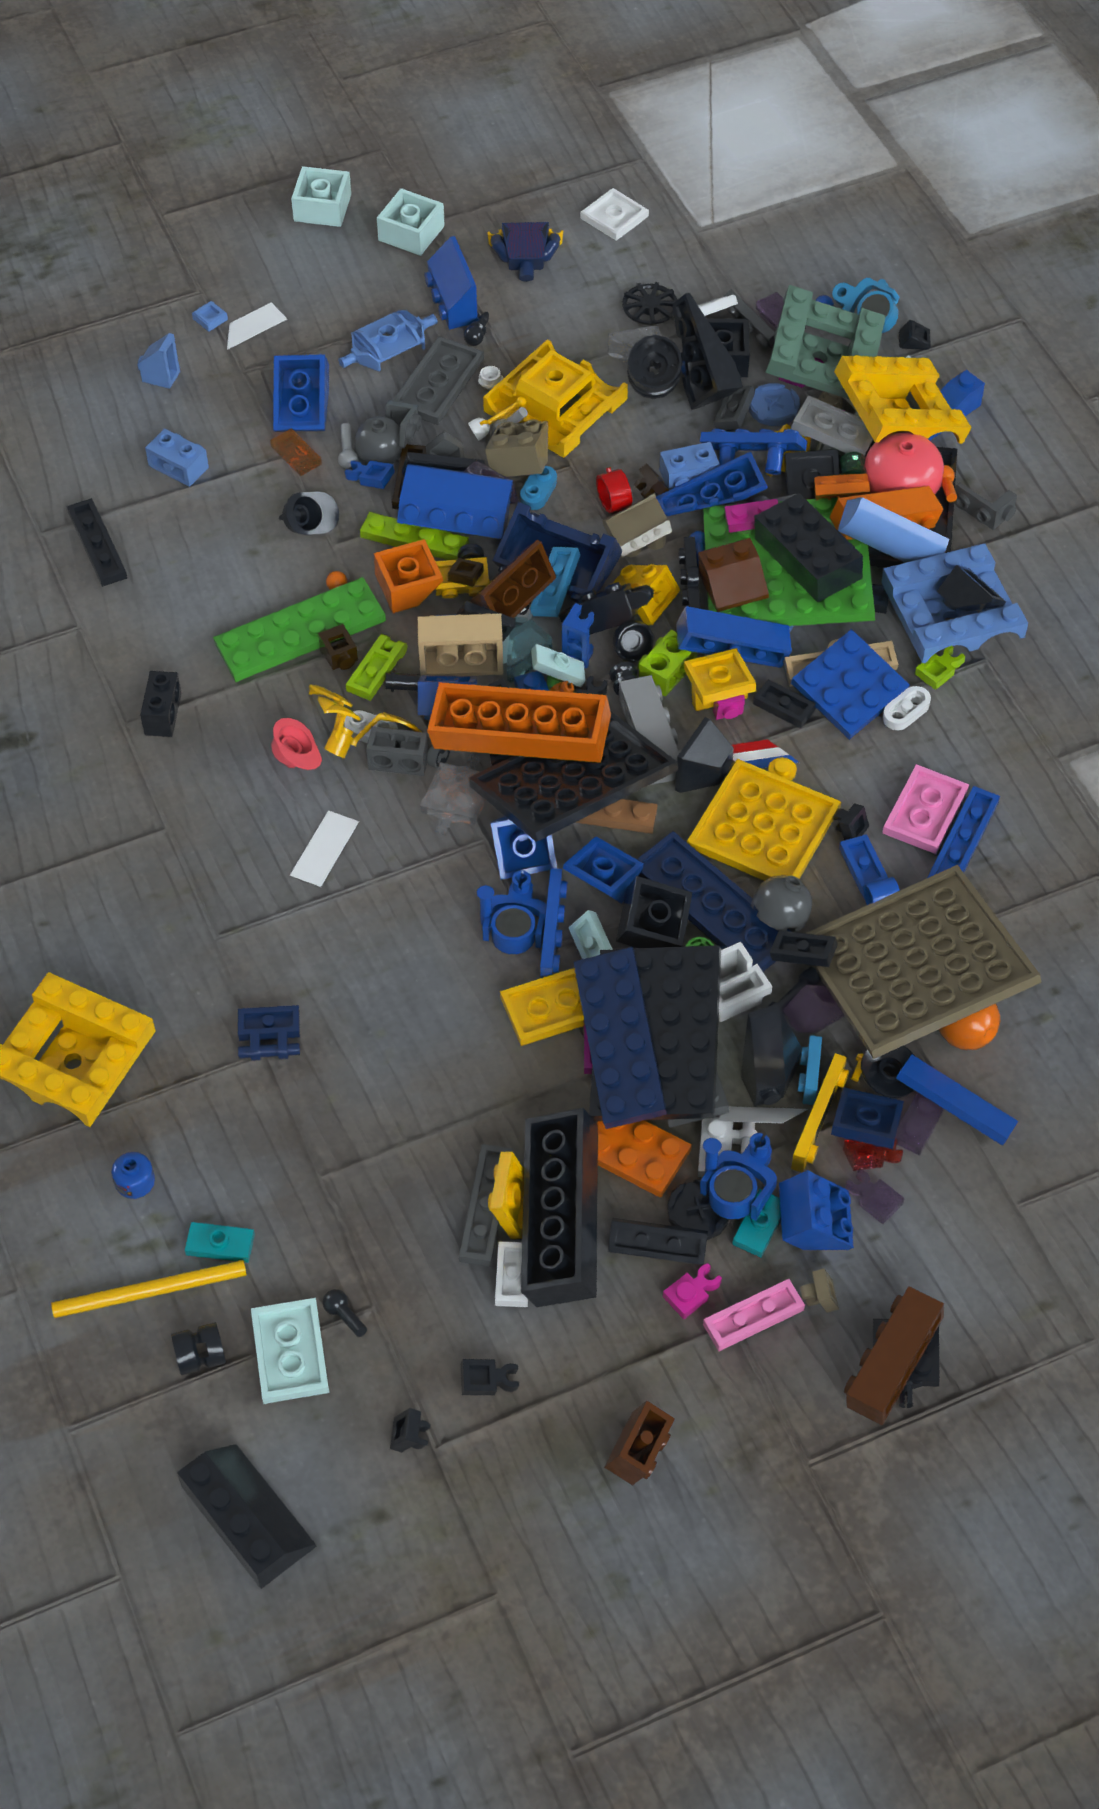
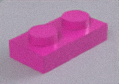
[724,499,778,533]

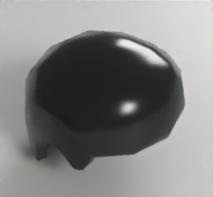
[613,620,655,662]

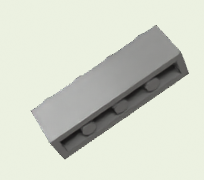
[619,675,681,786]

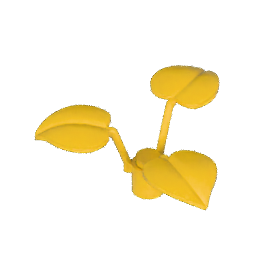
[309,684,422,758]

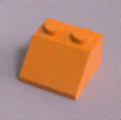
[374,539,443,614]

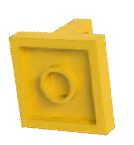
[684,648,756,711]

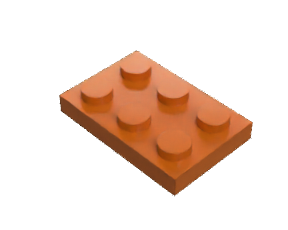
[597,1120,692,1198]

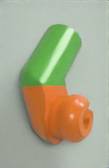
[547,675,575,693]

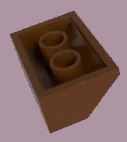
[470,540,557,618]

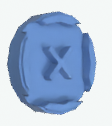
[749,383,800,426]

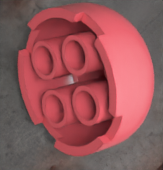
[863,432,944,494]

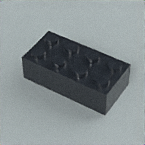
[754,493,863,602]

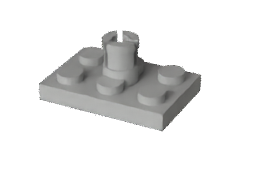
[791,395,873,460]

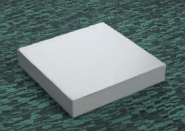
[580,188,649,241]
[673,295,738,321]

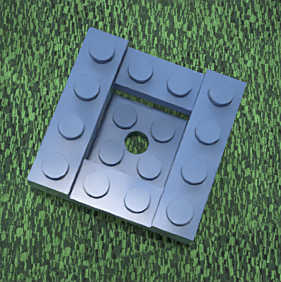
[881,543,1028,663]

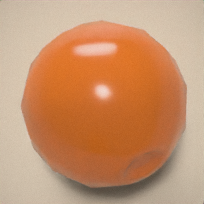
[939,1004,1001,1050]

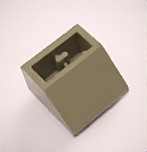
[485,419,548,477]

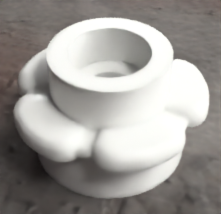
[478,366,503,390]

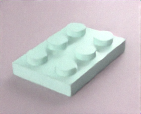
[251,1298,329,1404]

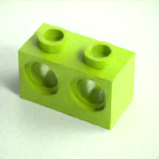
[638,630,698,697]

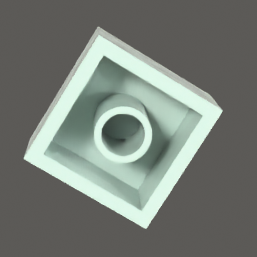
[291,166,351,227]
[377,188,444,256]

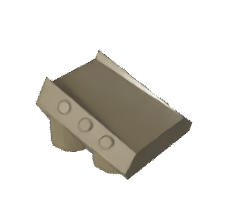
[602,493,672,558]

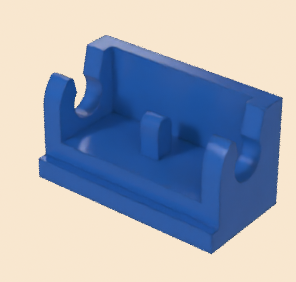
[562,603,594,669]

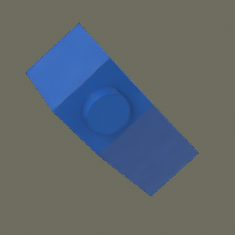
[928,370,985,441]

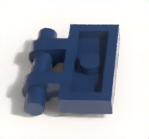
[238,1005,300,1061]

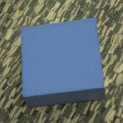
[192,301,228,332]

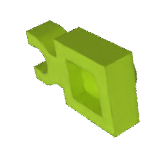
[915,646,966,690]

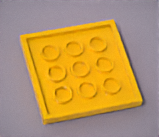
[687,759,841,881]

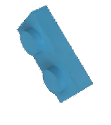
[798,1036,822,1105]

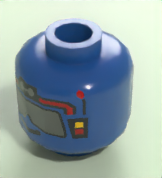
[111,1152,155,1199]

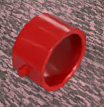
[596,467,632,513]

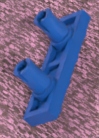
[700,429,807,475]

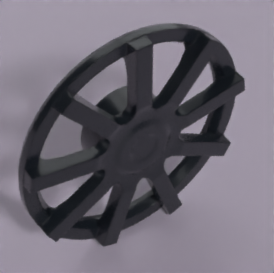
[622,282,678,325]

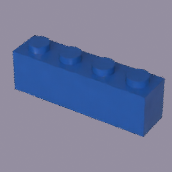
[676,606,792,668]

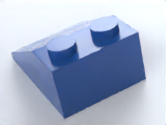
[273,354,329,432]

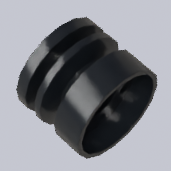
[627,335,682,399]

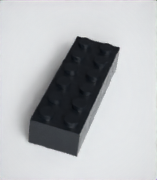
[521,1108,598,1307]

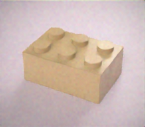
[418,613,503,676]

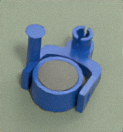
[477,871,547,954]
[700,1133,777,1221]

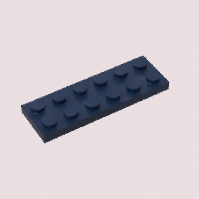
[636,831,791,972]
[574,947,667,1129]

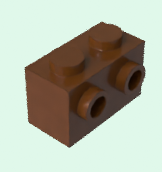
[604,1401,675,1485]

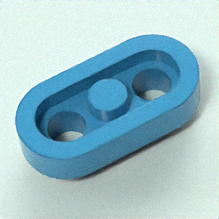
[520,466,557,510]

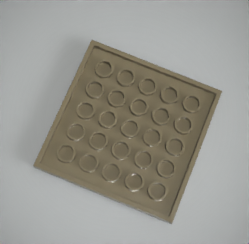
[807,865,1042,1059]

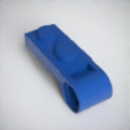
[839,834,900,905]

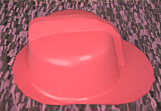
[271,718,322,770]

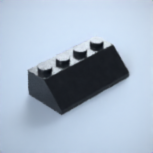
[177,1444,317,1589]

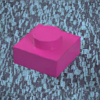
[713,694,745,720]

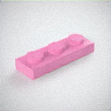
[703,1279,805,1351]

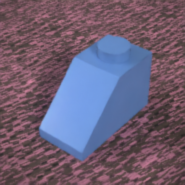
[138,333,180,389]

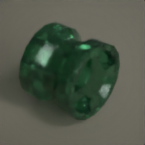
[840,452,866,475]

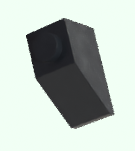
[937,565,1006,611]

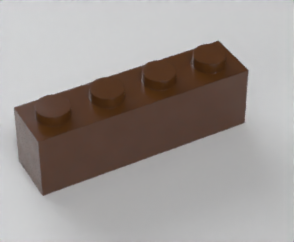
[844,1286,944,1426]

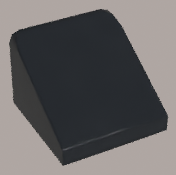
[899,320,931,350]

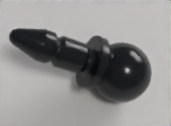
[464,312,489,346]

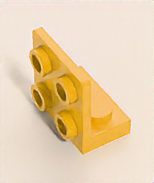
[612,564,680,625]

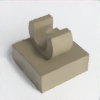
[800,1268,839,1313]

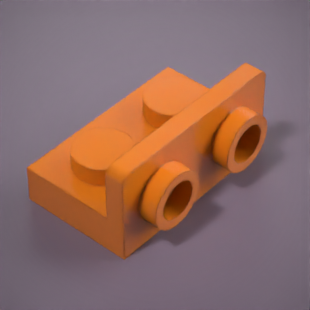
[814,474,870,501]

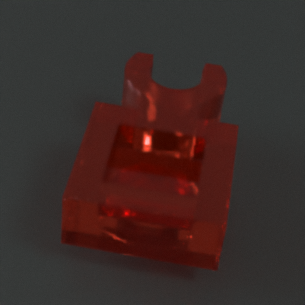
[843,1138,903,1171]

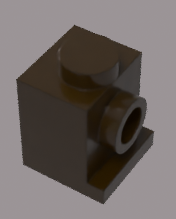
[318,624,358,670]

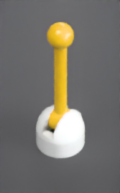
[468,396,526,441]

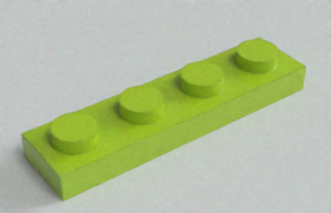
[360,512,469,560]

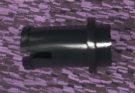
[386,670,420,692]

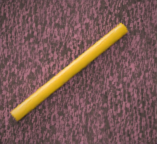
[51,1260,247,1318]

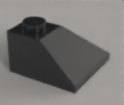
[675,717,735,793]

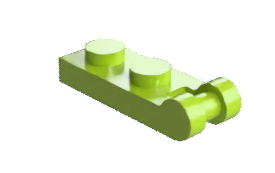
[346,634,408,701]

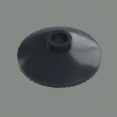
[861,1046,916,1098]

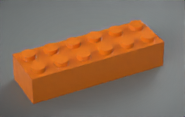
[427,682,611,763]

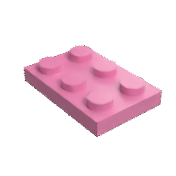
[882,764,969,854]

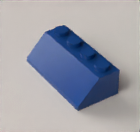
[397,464,513,539]

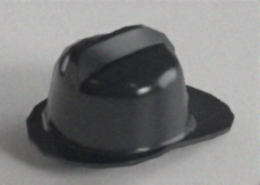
[279,491,339,535]

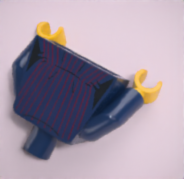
[487,222,563,282]

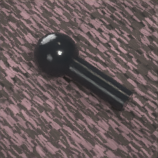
[322,1289,367,1337]

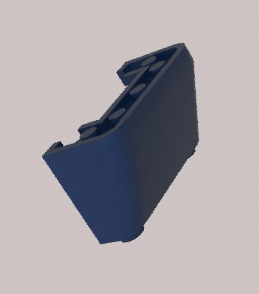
[492,502,623,602]

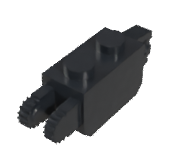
[559,582,654,635]

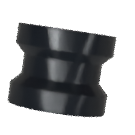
[609,662,638,696]

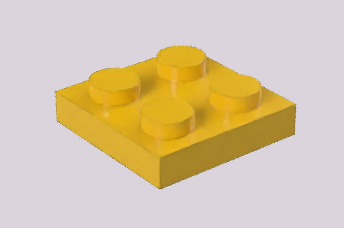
[488,1152,524,1239]

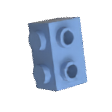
[145,429,209,487]
[660,442,720,490]

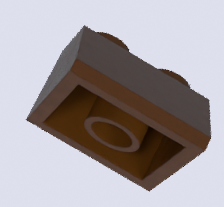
[698,538,769,612]

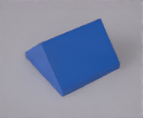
[563,836,644,904]

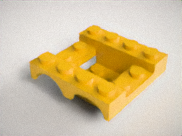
[483,339,628,458]
[834,355,972,444]
[0,972,156,1127]

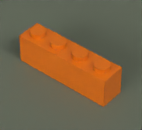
[829,486,943,540]

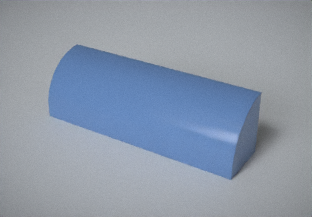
[838,497,949,563]

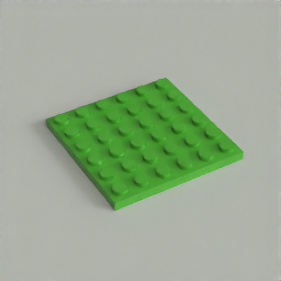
[703,496,875,626]

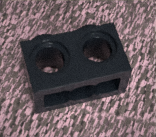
[140,671,182,737]

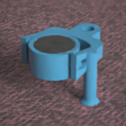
[832,278,900,333]

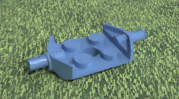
[338,310,438,371]

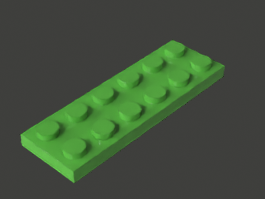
[213,577,386,682]

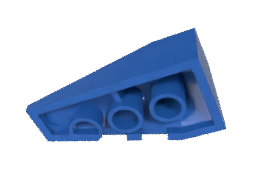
[656,451,768,517]

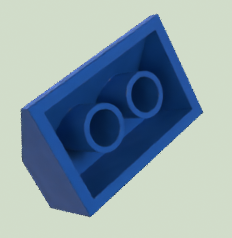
[424,236,478,330]

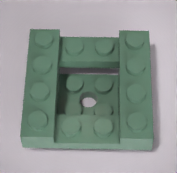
[765,285,886,399]

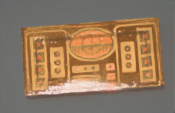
[270,428,322,476]

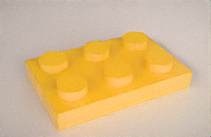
[500,968,585,1046]

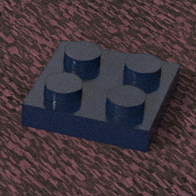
[831,1087,904,1149]

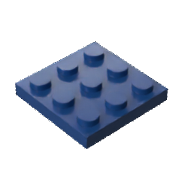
[791,629,910,740]

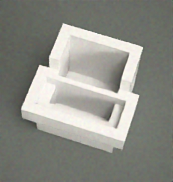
[719,942,772,1022]

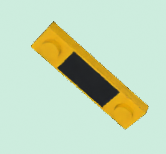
[791,1053,849,1173]

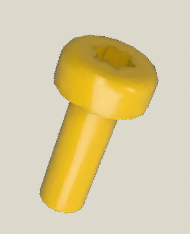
[851,1053,864,1082]

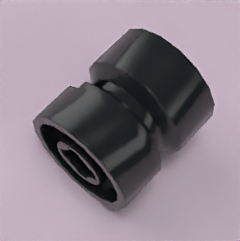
[171,1322,226,1375]

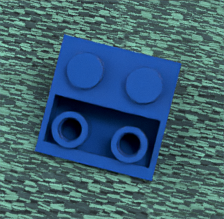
[779,1170,854,1250]

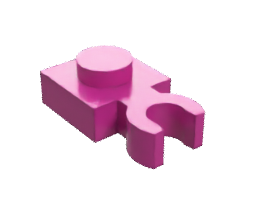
[663,1264,722,1319]

